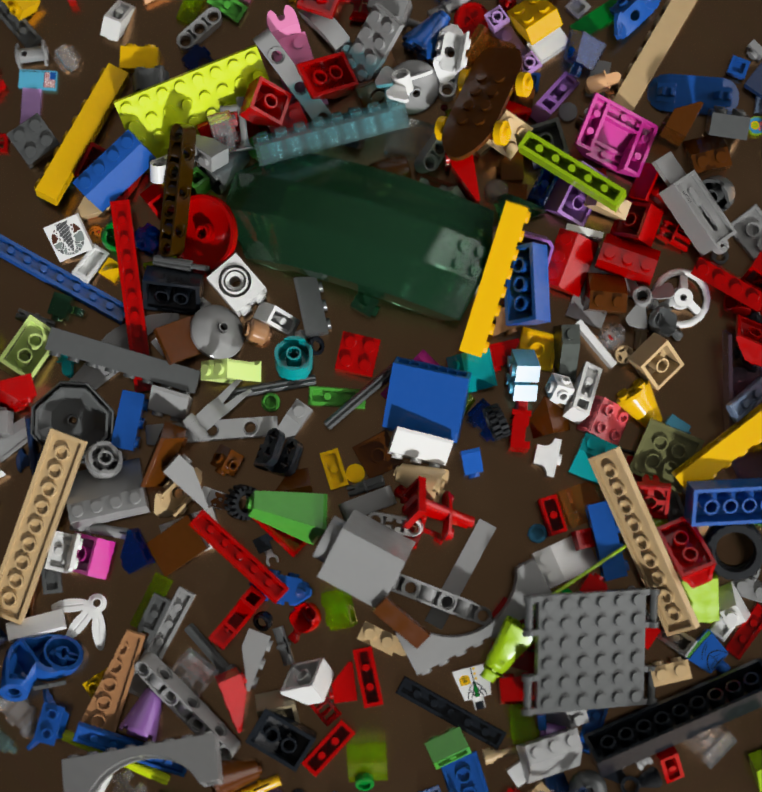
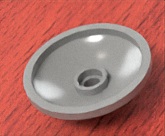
[384,60,440,114]
[190,305,245,359]

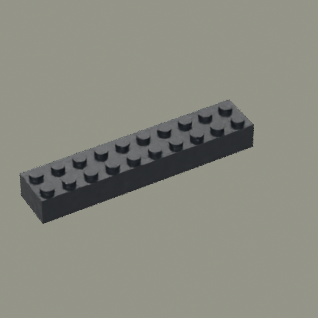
[582,657,762,777]

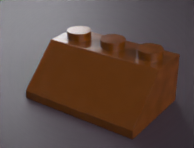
[657,101,704,149]
[141,421,188,488]

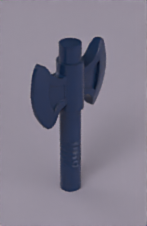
[16,417,43,476]

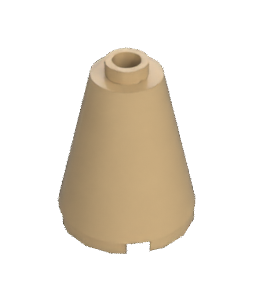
[394,463,449,503]

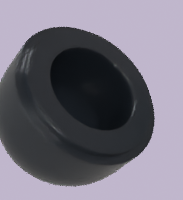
[306,336,325,356]
[253,611,273,631]

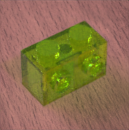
[321,588,358,631]
[508,702,539,744]

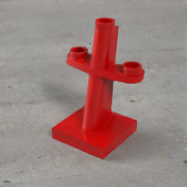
[402,476,475,541]

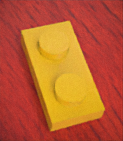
[319,448,349,490]

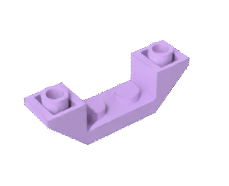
[484,5,543,74]

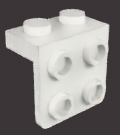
[44,531,83,574]

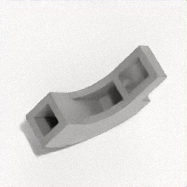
[298,9,353,56]

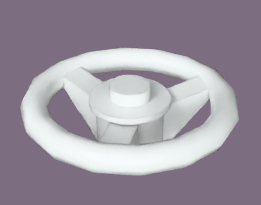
[652,268,711,329]

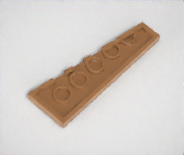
[81,629,146,733]

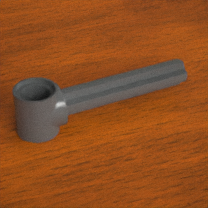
[184,623,241,674]

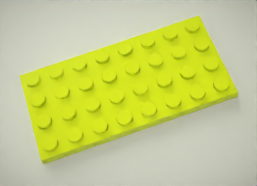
[113,44,270,169]

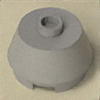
[85,441,123,479]

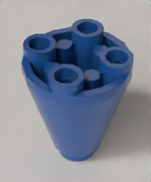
[401,10,451,62]

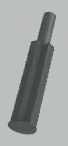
[153,255,211,272]

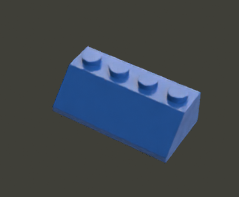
[72,129,157,212]
[504,242,551,326]

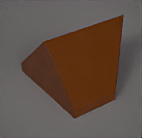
[529,396,571,439]
[275,468,313,493]

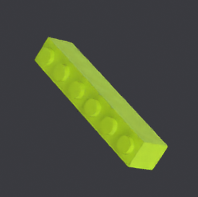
[518,130,626,212]

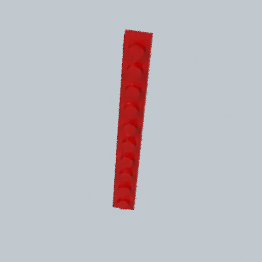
[110,199,154,392]

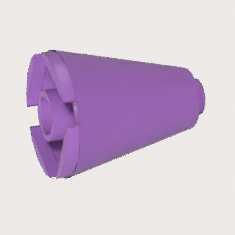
[119,688,163,742]

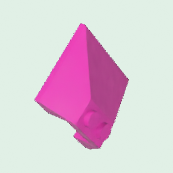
[574,92,659,178]

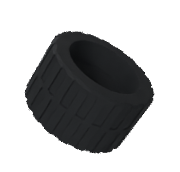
[705,524,762,581]

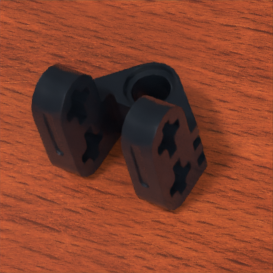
[254,428,303,477]

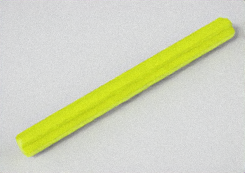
[61,730,170,785]

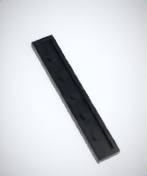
[395,676,507,750]

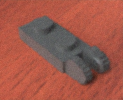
[137,592,172,649]

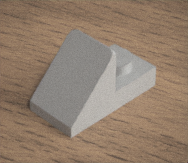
[657,628,698,657]

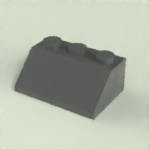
[293,276,332,339]

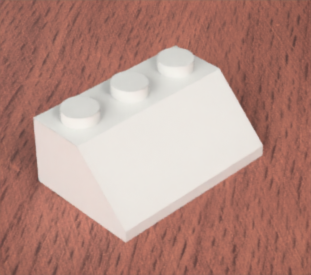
[387,426,454,468]

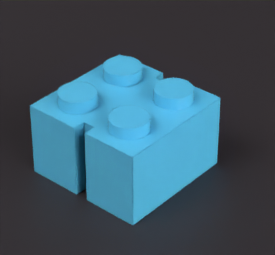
[505,349,541,401]

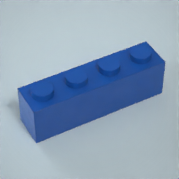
[584,500,630,581]

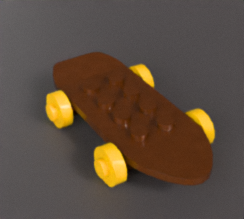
[434,47,533,161]

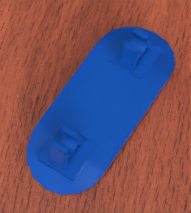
[647,74,739,115]

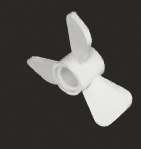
[375,66,433,103]

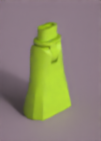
[480,615,535,683]

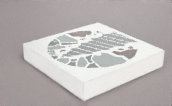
[43,213,94,262]

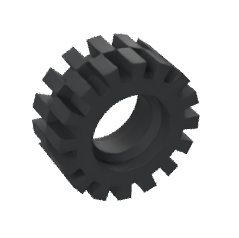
[482,403,511,441]
[224,484,257,521]

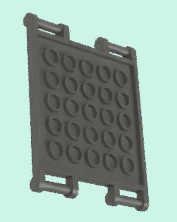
[521,587,660,716]

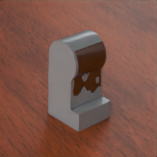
[202,486,228,511]

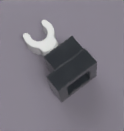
[252,533,279,566]

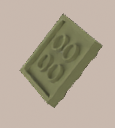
[629,417,705,494]

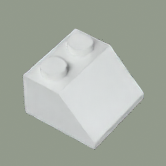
[280,657,335,705]

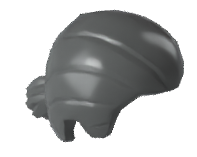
[648,306,683,341]

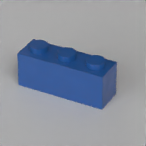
[111,390,149,452]

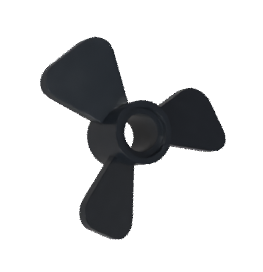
[603,767,663,792]

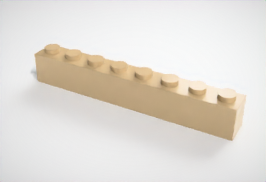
[609,0,697,112]

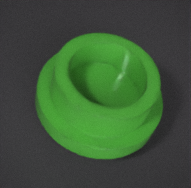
[261,393,280,412]

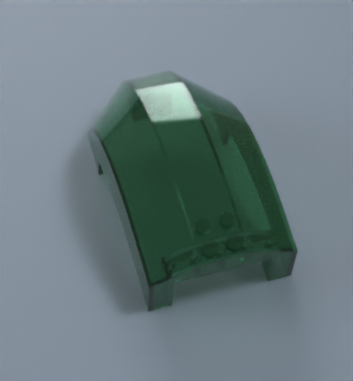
[225,151,494,321]

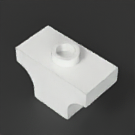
[532,438,562,478]

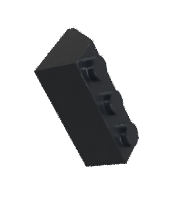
[142,265,204,315]

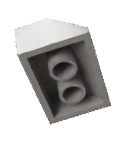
[516,728,583,784]

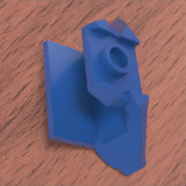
[609,0,661,40]
[249,569,313,606]
[26,688,70,750]

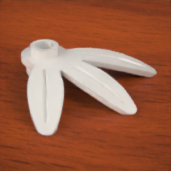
[51,593,107,651]

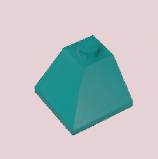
[446,348,497,394]

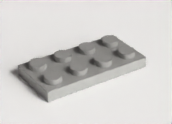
[346,3,405,83]

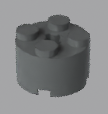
[132,65,170,93]

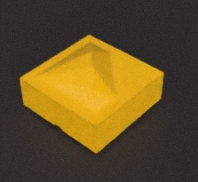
[98,257,120,283]

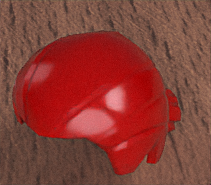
[288,601,321,644]

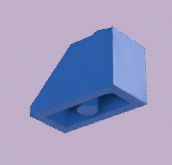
[459,447,484,479]

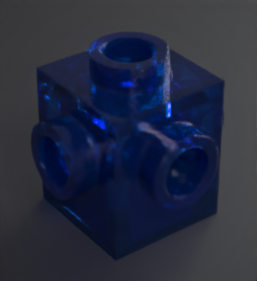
[134,222,160,257]

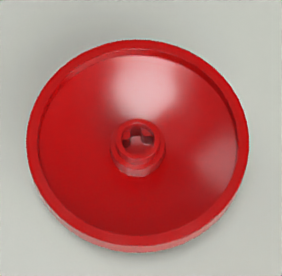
[177,194,238,271]

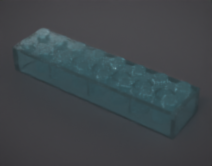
[253,98,410,166]

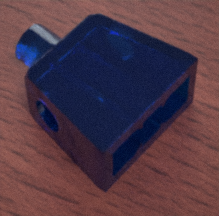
[563,29,607,78]

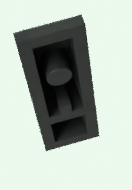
[553,324,580,383]

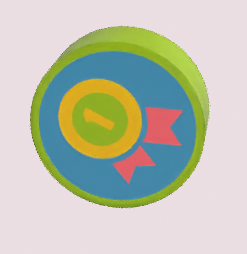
[748,116,762,136]

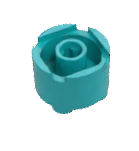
[274,336,313,380]

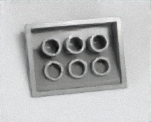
[66,457,150,529]

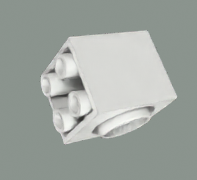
[207,253,268,318]

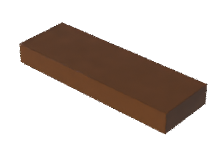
[372,596,431,649]

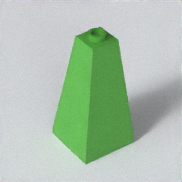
[246,490,327,545]

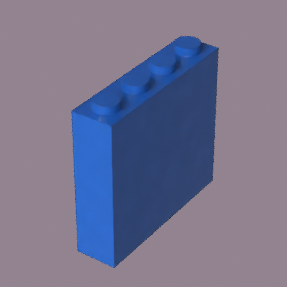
[382,356,472,443]

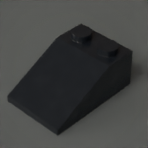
[245,708,317,772]

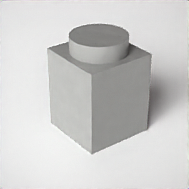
[313,509,416,607]

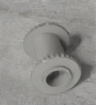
[14,40,49,70]

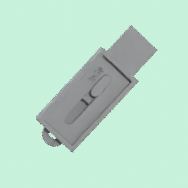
[652,151,737,257]

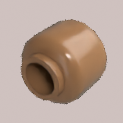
[243,318,272,345]

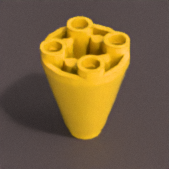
[616,377,663,428]

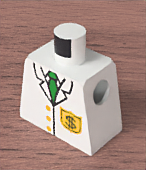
[451,662,491,710]

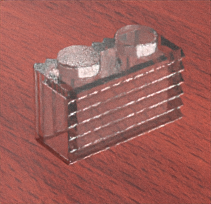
[207,110,241,153]

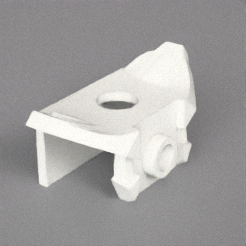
[433,24,471,84]

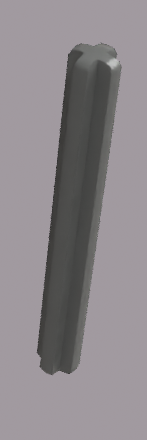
[324,363,393,430]
[222,374,317,400]

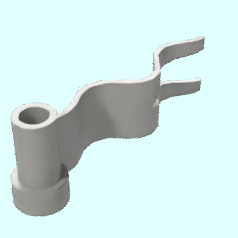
[181,380,252,442]

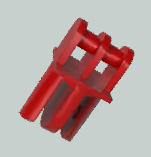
[655,219,691,253]

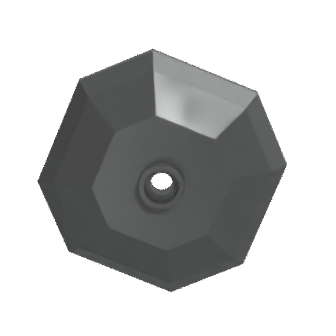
[30,381,114,463]

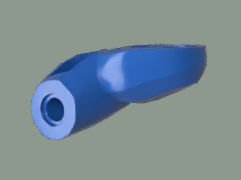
[0,634,84,702]

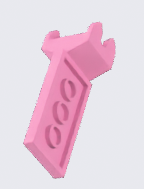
[266,5,328,112]

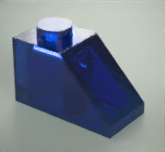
[120,527,155,574]

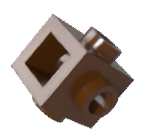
[209,444,244,477]

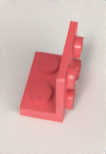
[576,395,630,446]

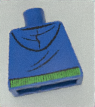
[682,628,731,674]

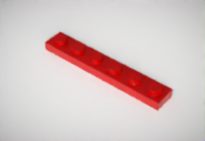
[189,510,289,604]

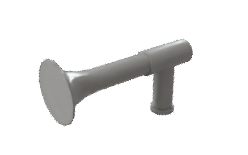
[220,97,256,151]

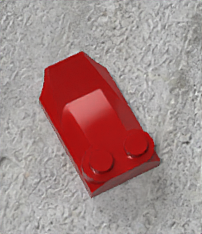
[656,516,717,588]

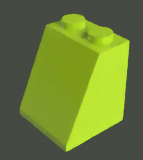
[675,569,719,624]

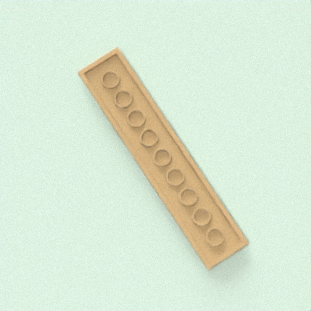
[0,428,88,625]
[588,446,700,637]

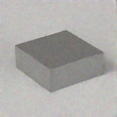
[564,0,591,21]

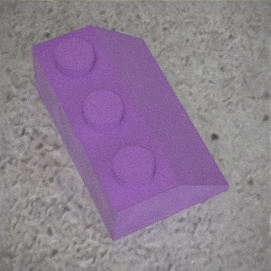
[544,159,608,227]

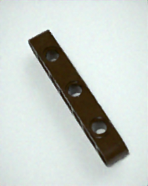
[159,124,196,256]

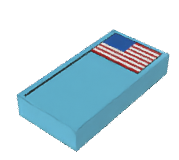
[18,69,58,91]

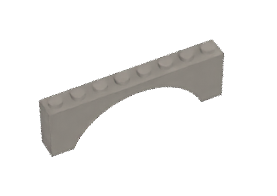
[394,558,552,676]
[61,731,224,792]

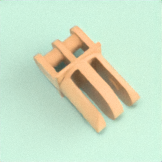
[584,70,621,95]

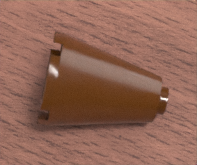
[211,759,262,792]

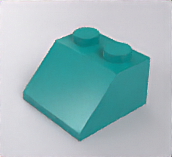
[568,432,622,486]

